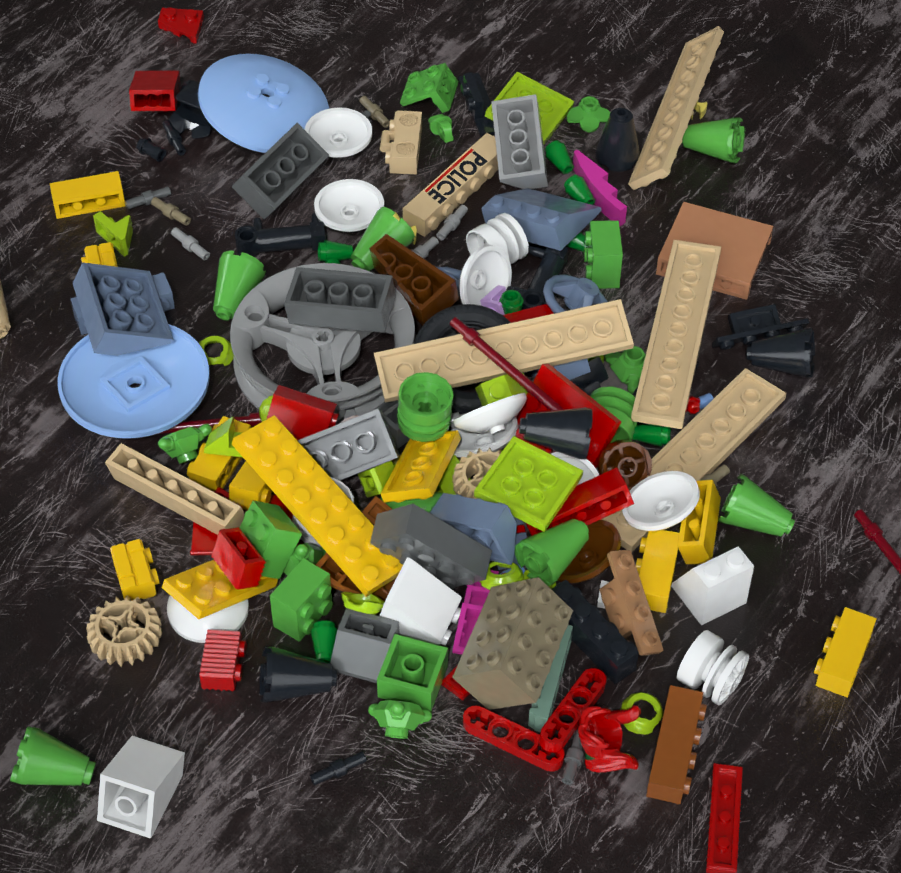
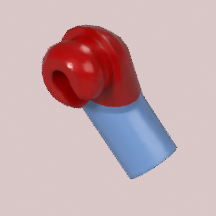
[686,393,714,414]

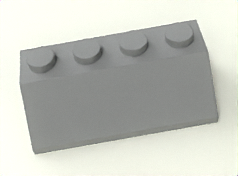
[491,95,548,189]

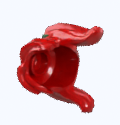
[578,705,641,773]

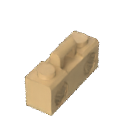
[380,111,422,175]

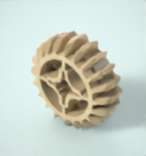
[452,447,501,499]
[86,595,162,667]

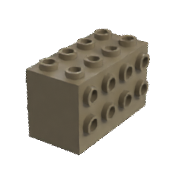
[452,577,573,710]

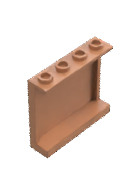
[656,202,774,300]

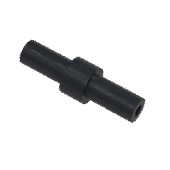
[162,120,186,156]
[310,751,367,786]

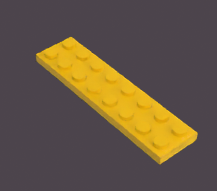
[232,415,403,597]

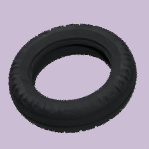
[414,304,525,414]

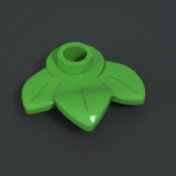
[567,96,610,133]

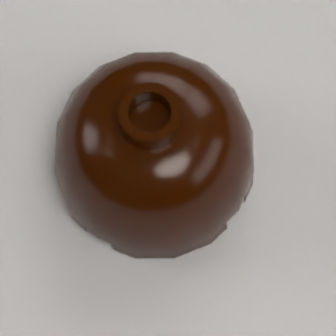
[598,439,652,491]

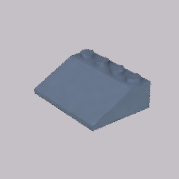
[481,188,602,251]
[73,262,173,356]

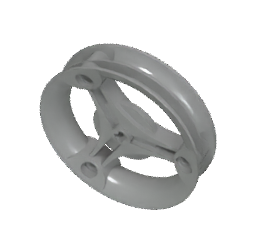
[230,263,415,425]

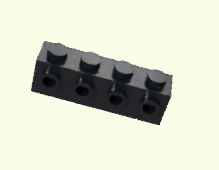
[551,580,639,685]

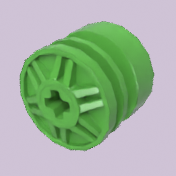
[397,372,453,442]
[590,386,637,443]

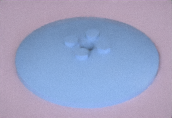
[198,54,329,153]
[58,324,210,438]

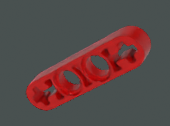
[539,668,607,752]
[463,706,564,772]

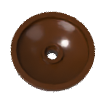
[557,520,621,583]

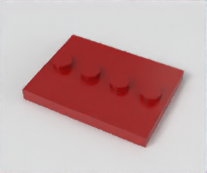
[516,363,622,468]

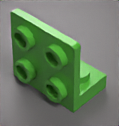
[400,63,458,113]

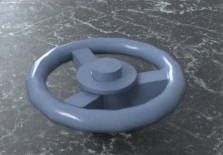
[543,274,608,314]

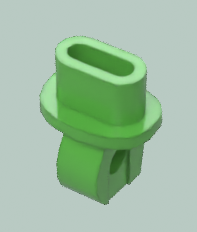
[428,114,454,143]

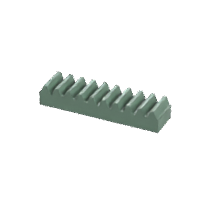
[528,625,573,732]

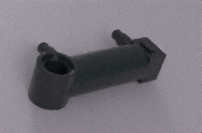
[235,213,325,257]
[506,246,569,310]

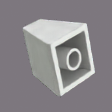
[671,546,754,625]
[380,557,462,646]
[97,736,185,838]

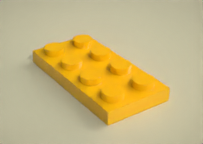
[381,430,461,503]
[162,560,278,619]

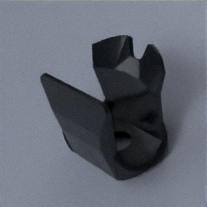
[169,80,211,139]

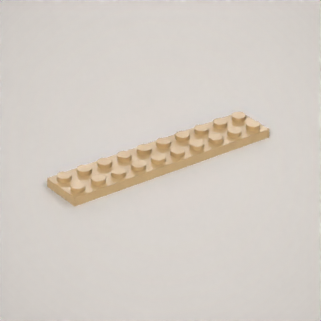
[628,26,724,190]
[631,240,721,429]
[374,299,634,403]
[600,368,786,553]

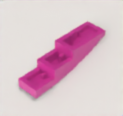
[573,150,627,227]
[452,570,499,654]

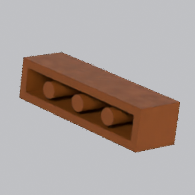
[646,685,707,805]

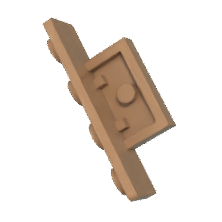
[599,550,663,656]

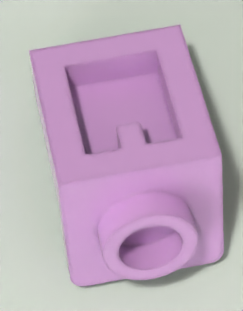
[480,285,506,315]

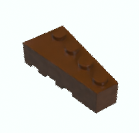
[369,234,459,326]

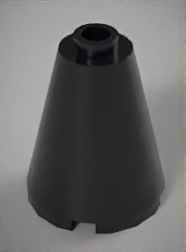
[595,108,640,172]
[747,328,815,378]
[519,407,593,460]
[259,646,337,703]

